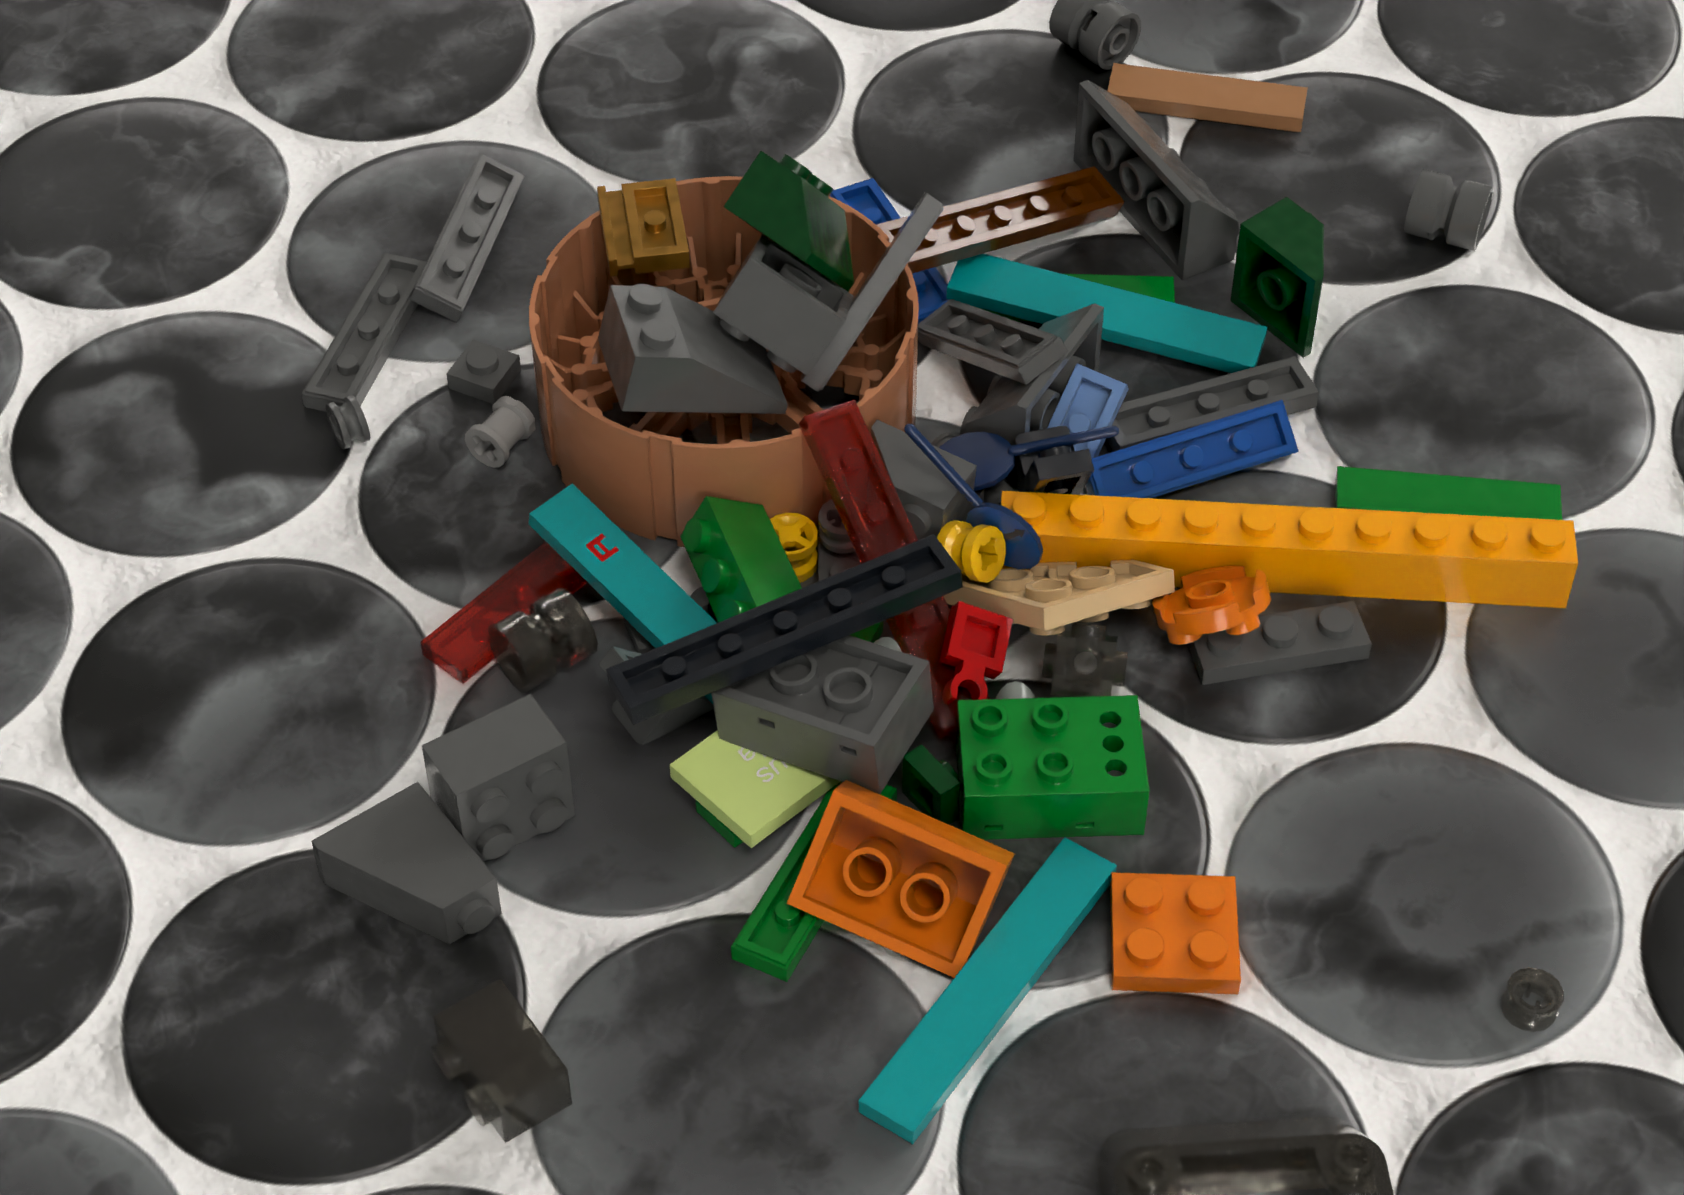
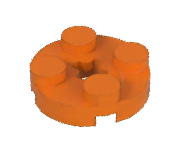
[1152,565,1271,645]

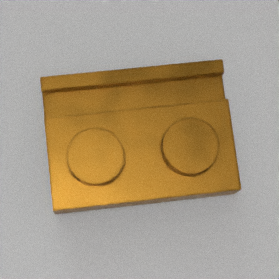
[597,178,690,277]

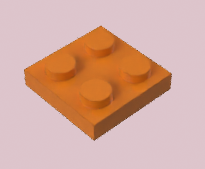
[1110,872,1241,994]

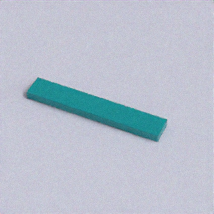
[946,254,1268,373]
[859,837,1117,1144]

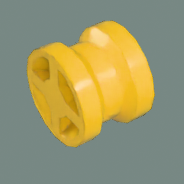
[770,513,818,583]
[937,520,1006,583]

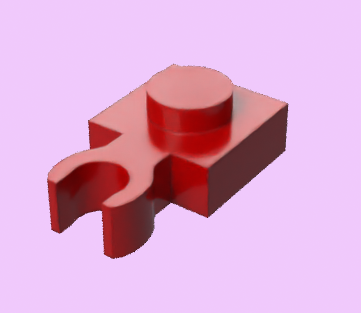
[939,601,1013,705]

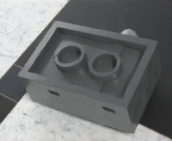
[711,635,934,794]

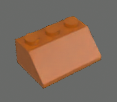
[787,780,1015,978]

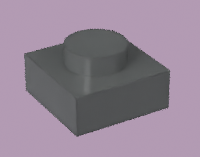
[446,340,521,404]

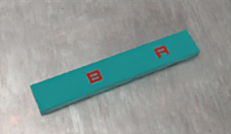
[528,483,717,704]

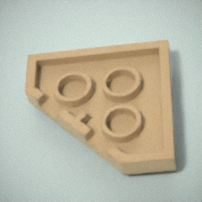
[934,560,1175,636]

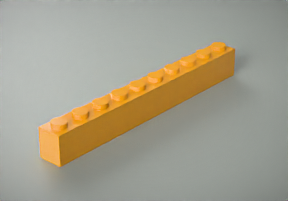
[1001,491,1578,608]

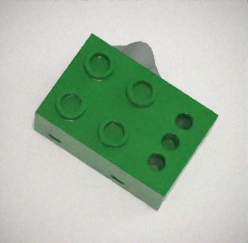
[956,681,1150,840]

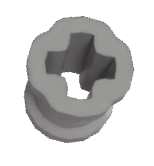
[465,396,536,468]

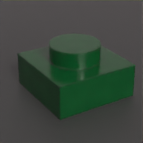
[902,744,961,825]

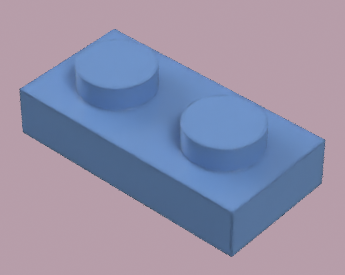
[1047,364,1129,459]

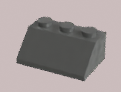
[960,303,1104,483]

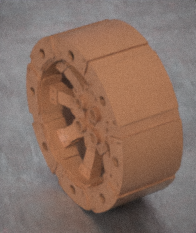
[529,176,919,547]

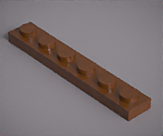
[876,166,1125,274]

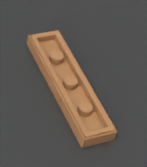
[1107,63,1308,132]

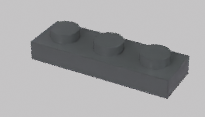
[1187,600,1372,685]

